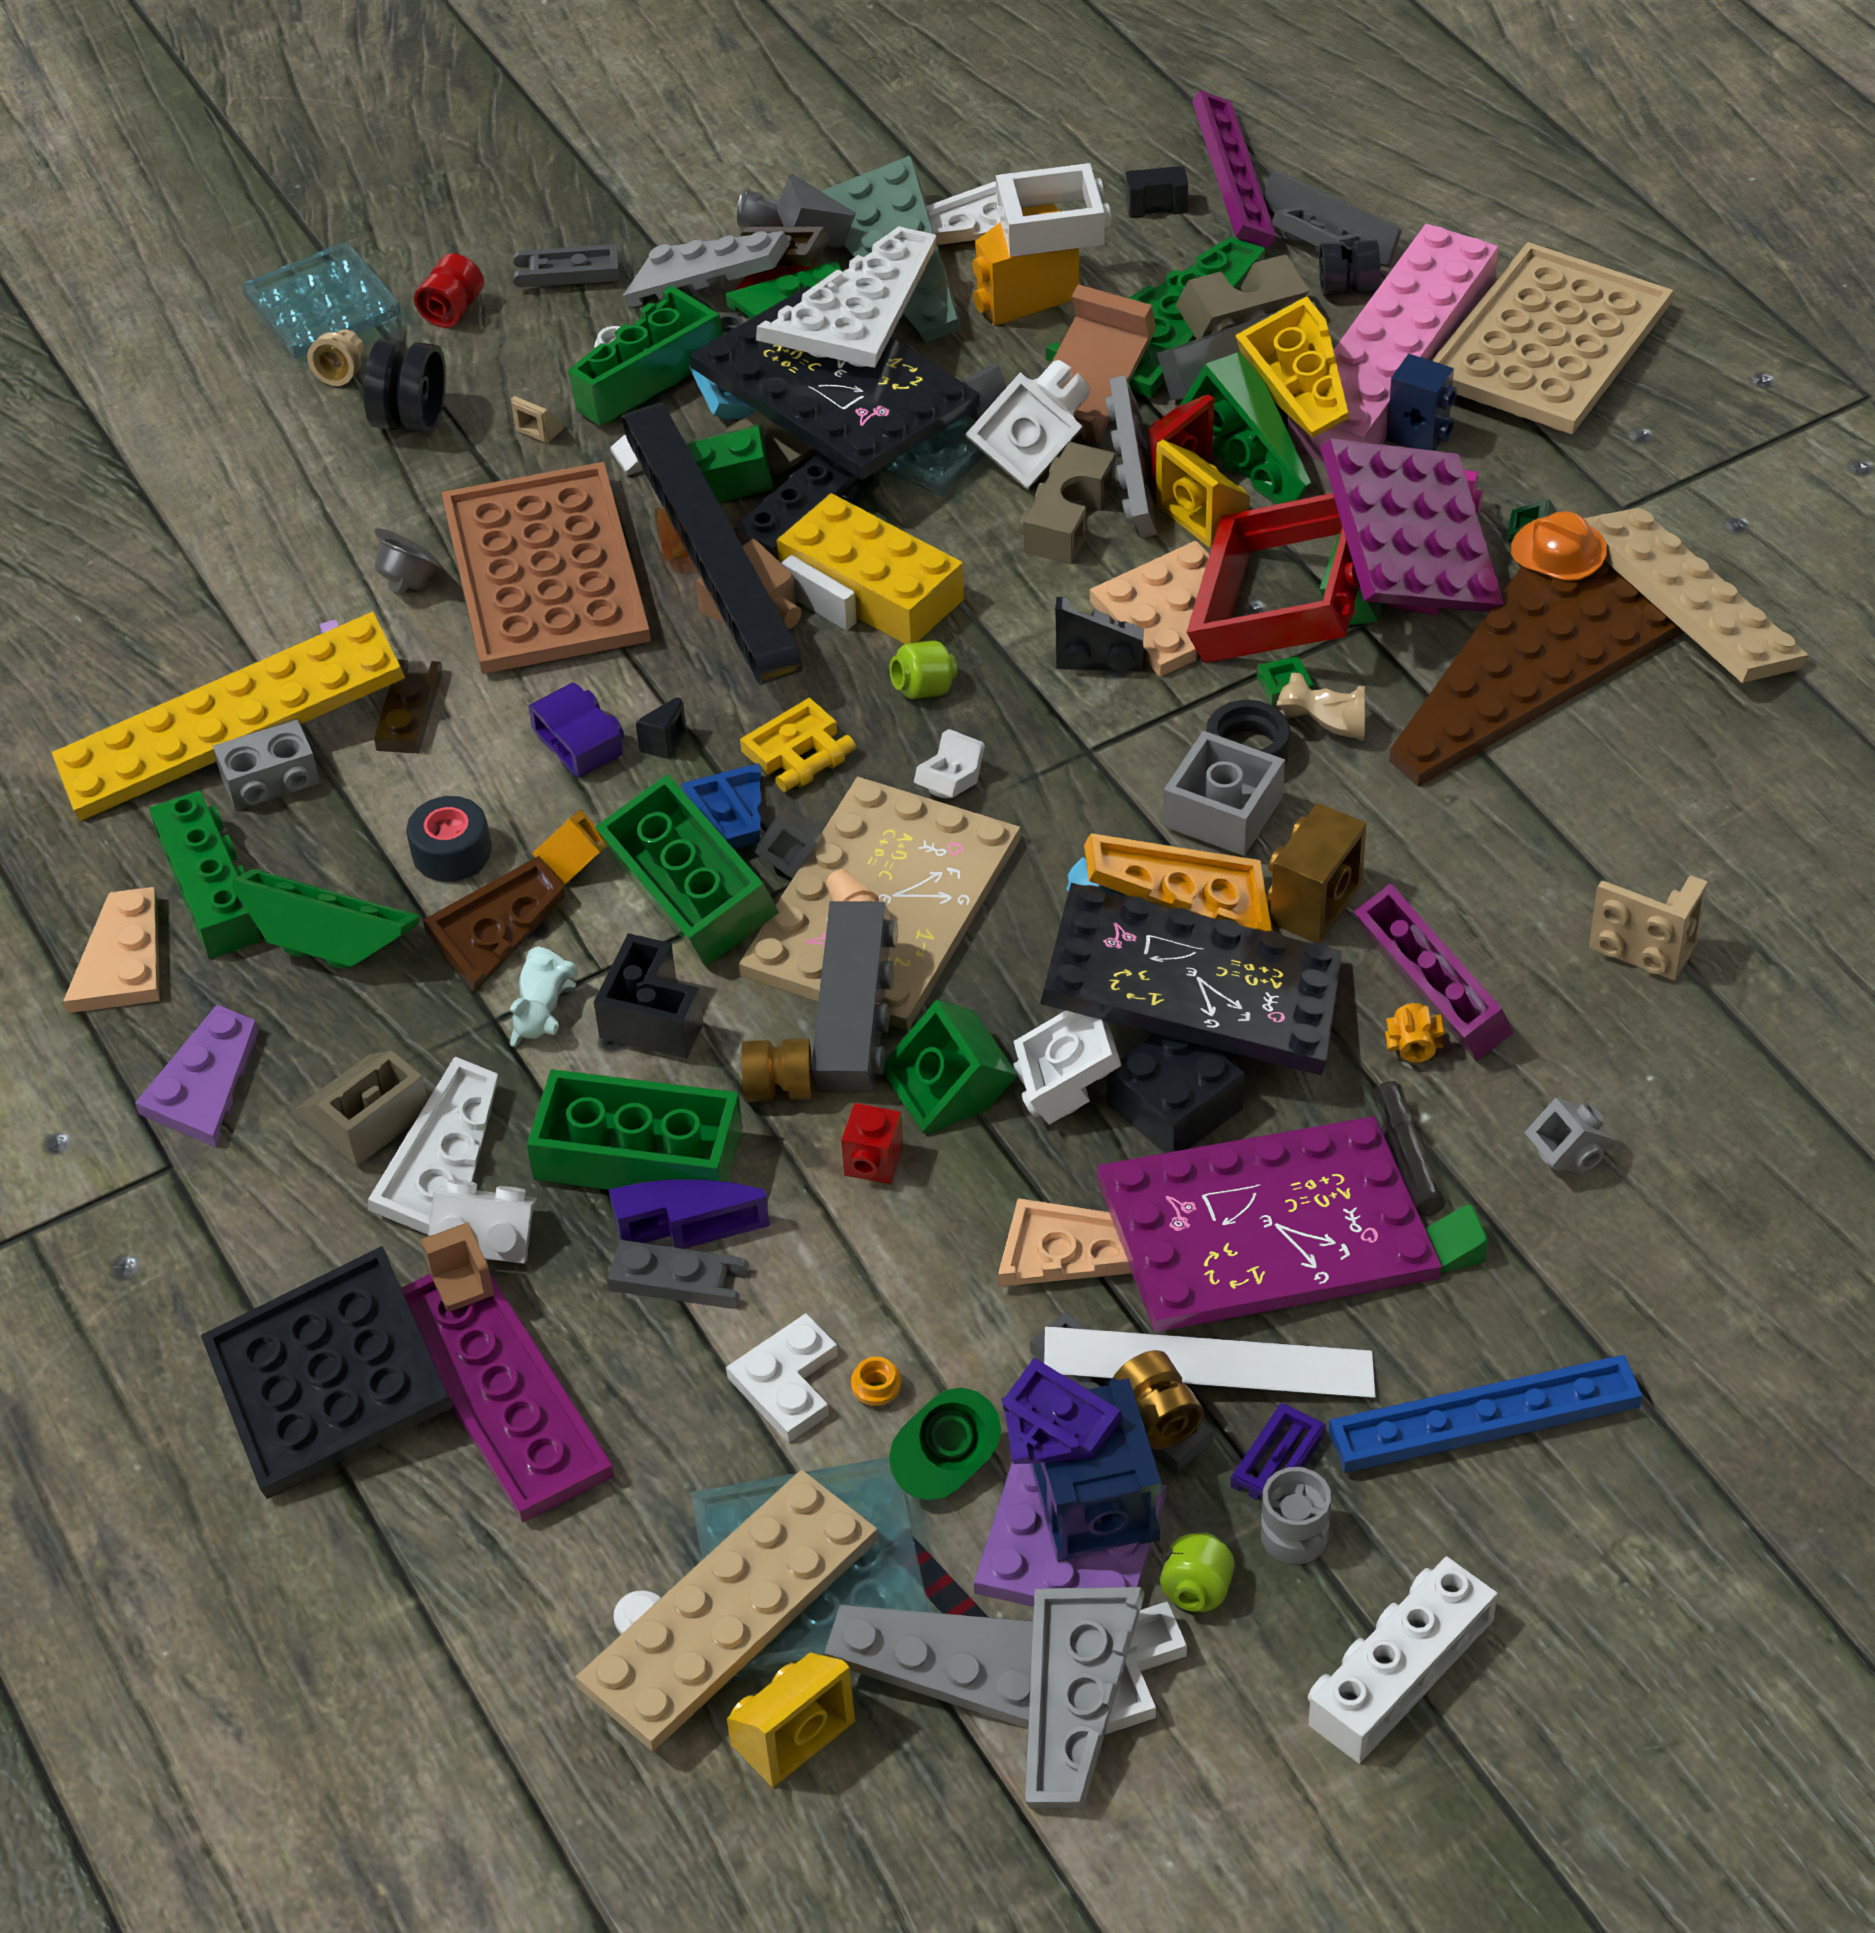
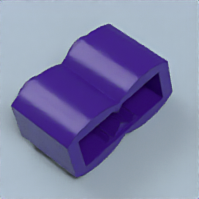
[528,682,624,778]

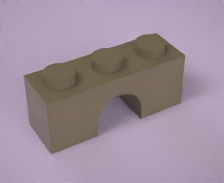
[1176,254,1309,339]
[1019,442,1115,565]

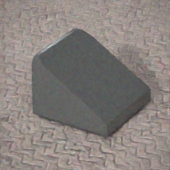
[963,363,1007,422]

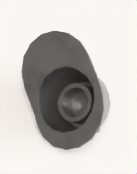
[374,528,444,594]

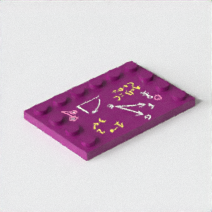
[1096,1116,1442,1332]

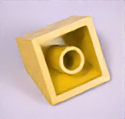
[1156,440,1250,549]
[727,1652,855,1788]

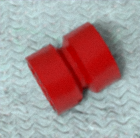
[413,253,485,328]

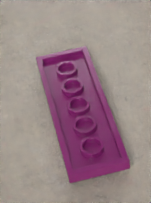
[402,1274,614,1523]

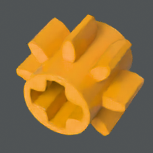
[1385,1003,1445,1063]

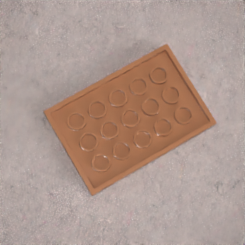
[441,462,651,674]

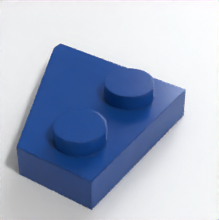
[681,763,761,850]

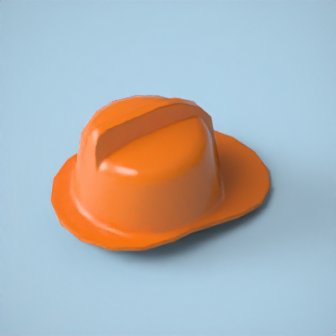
[1511,511,1607,581]

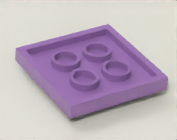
[974,1461,1166,1607]

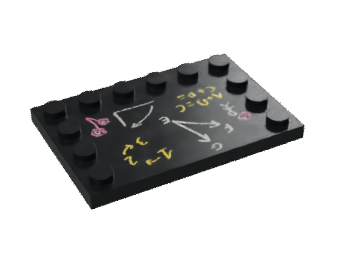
[690,286,980,480]
[1040,883,1342,1075]

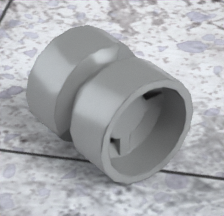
[1261,1467,1331,1564]

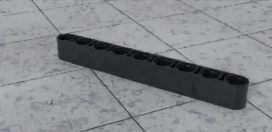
[621,402,803,686]

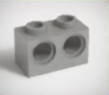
[213,719,320,811]

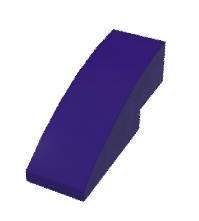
[609,1180,770,1249]

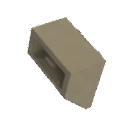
[295,1050,428,1166]

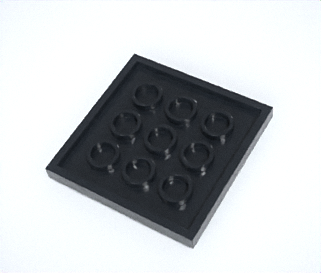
[201,1246,454,1499]

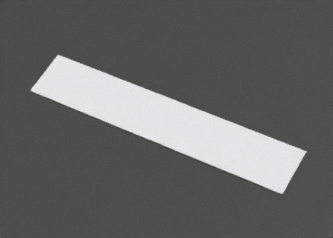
[1044,1326,1375,1398]

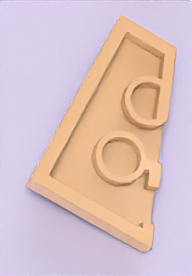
[63,887,160,1013]
[998,1198,1132,1287]

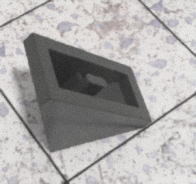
[776,174,856,248]

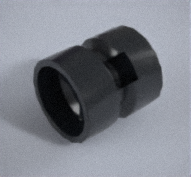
[1319,240,1381,295]

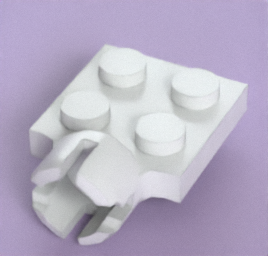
[965,360,1090,491]

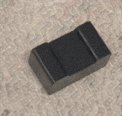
[1126,166,1189,218]

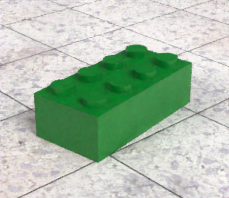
[595,773,779,967]
[526,1069,743,1190]

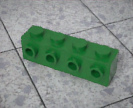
[149,790,261,959]

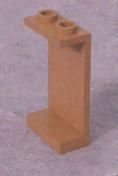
[1052,284,1156,445]

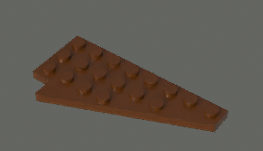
[1389,560,1684,787]

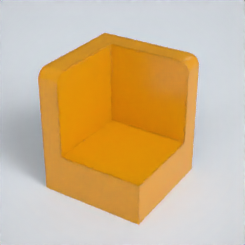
[532,809,606,885]

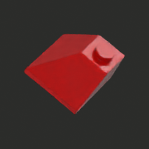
[1147,394,1214,501]

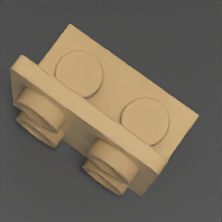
[1589,875,1708,981]

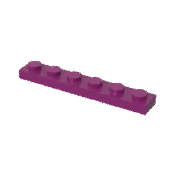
[1192,90,1276,249]

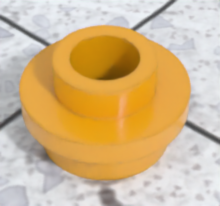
[851,1356,902,1406]

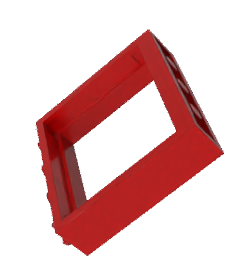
[1186,493,1360,663]

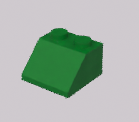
[685,423,774,503]
[884,999,1018,1134]

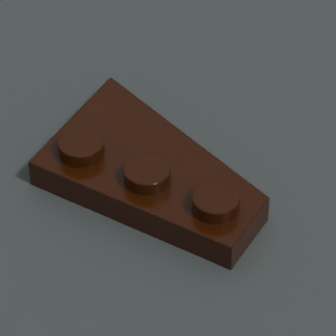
[423,856,565,993]

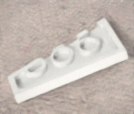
[368,1057,498,1235]

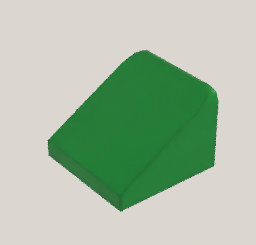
[1425,1204,1488,1273]

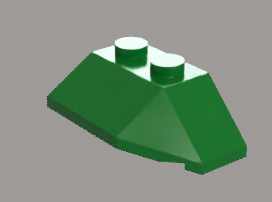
[232,868,421,968]

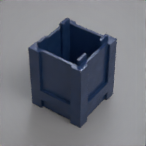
[1030,1378,1162,1562]

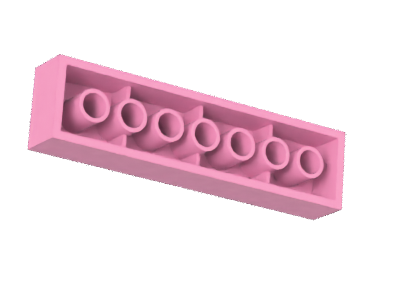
[1287,224,1499,461]

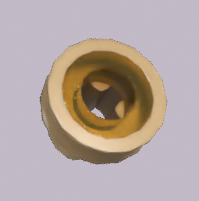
[307,330,365,386]

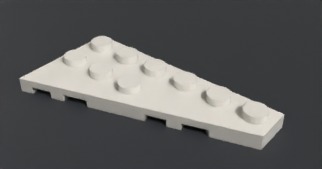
[756,226,937,368]

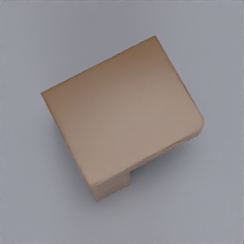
[421,1222,494,1311]

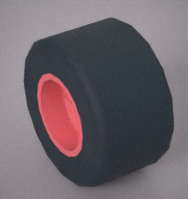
[406,796,492,882]

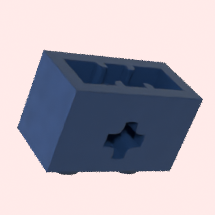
[1386,353,1457,451]

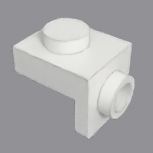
[914,729,985,798]

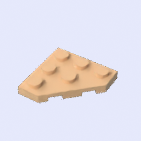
[1090,541,1210,677]

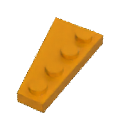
[1084,833,1272,932]

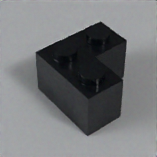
[593,933,704,1059]

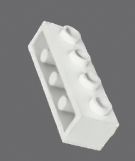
[1308,1556,1498,1764]

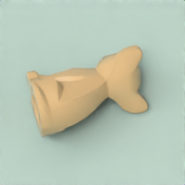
[1277,673,1365,741]

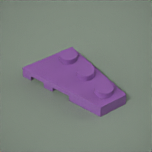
[135,1005,258,1148]

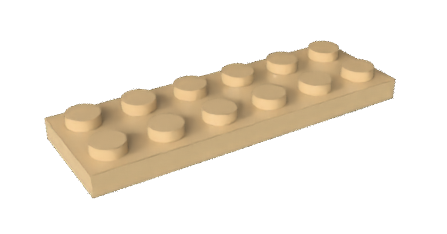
[1584,508,1809,683]
[575,1469,878,1752]

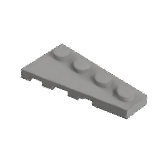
[623,231,790,308]
[1105,375,1157,538]
[1025,1587,1145,1808]
[824,1605,1033,1729]

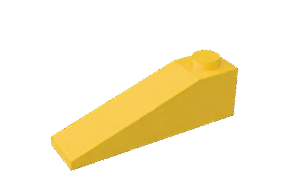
[1235,296,1350,438]

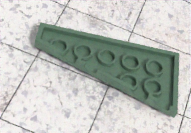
[821,156,962,343]

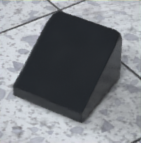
[636,697,687,759]

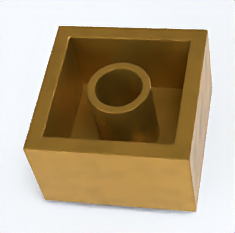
[1267,803,1367,943]

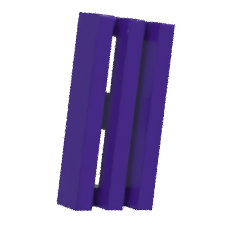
[1230,1402,1326,1501]

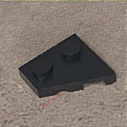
[1055,597,1144,672]

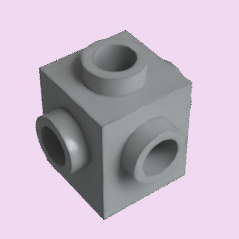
[1524,1097,1615,1174]

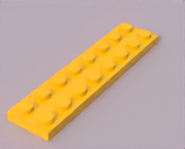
[51,611,405,821]

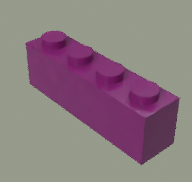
[1354,883,1514,1061]

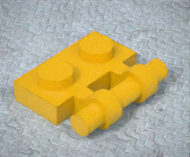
[740,697,856,792]

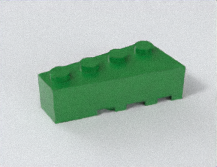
[568,285,723,426]

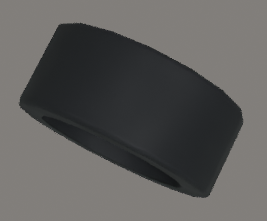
[1206,699,1290,764]

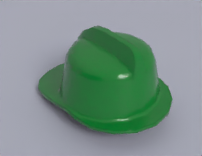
[888,1387,1001,1500]

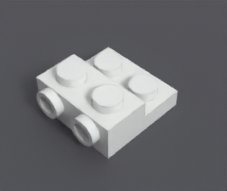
[1013,1011,1121,1125]

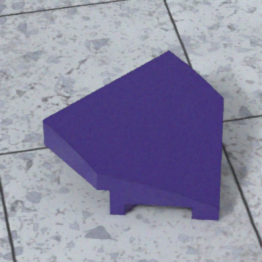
[1001,1358,1123,1464]

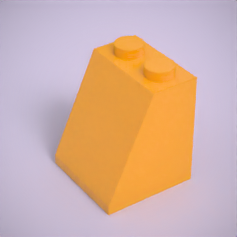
[972,204,1080,326]

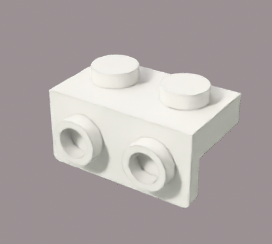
[428,1180,537,1264]

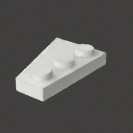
[927,181,1000,245]

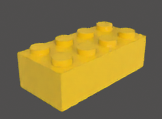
[777,493,964,644]

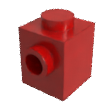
[841,1103,903,1184]

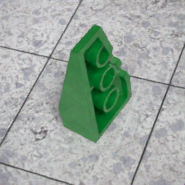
[1180,352,1311,504]

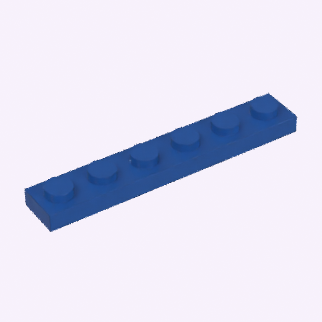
[1329,1354,1642,1473]

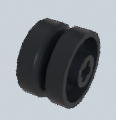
[364,339,446,434]

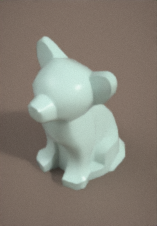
[510,946,578,1047]

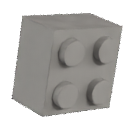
[1163,731,1285,856]

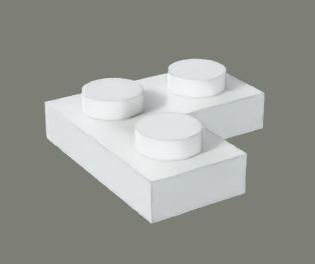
[726,1313,838,1443]
[1105,1602,1187,1734]

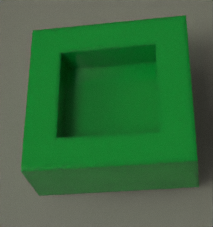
[1257,655,1314,706]

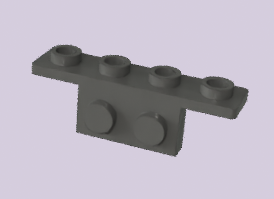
[1263,171,1402,265]

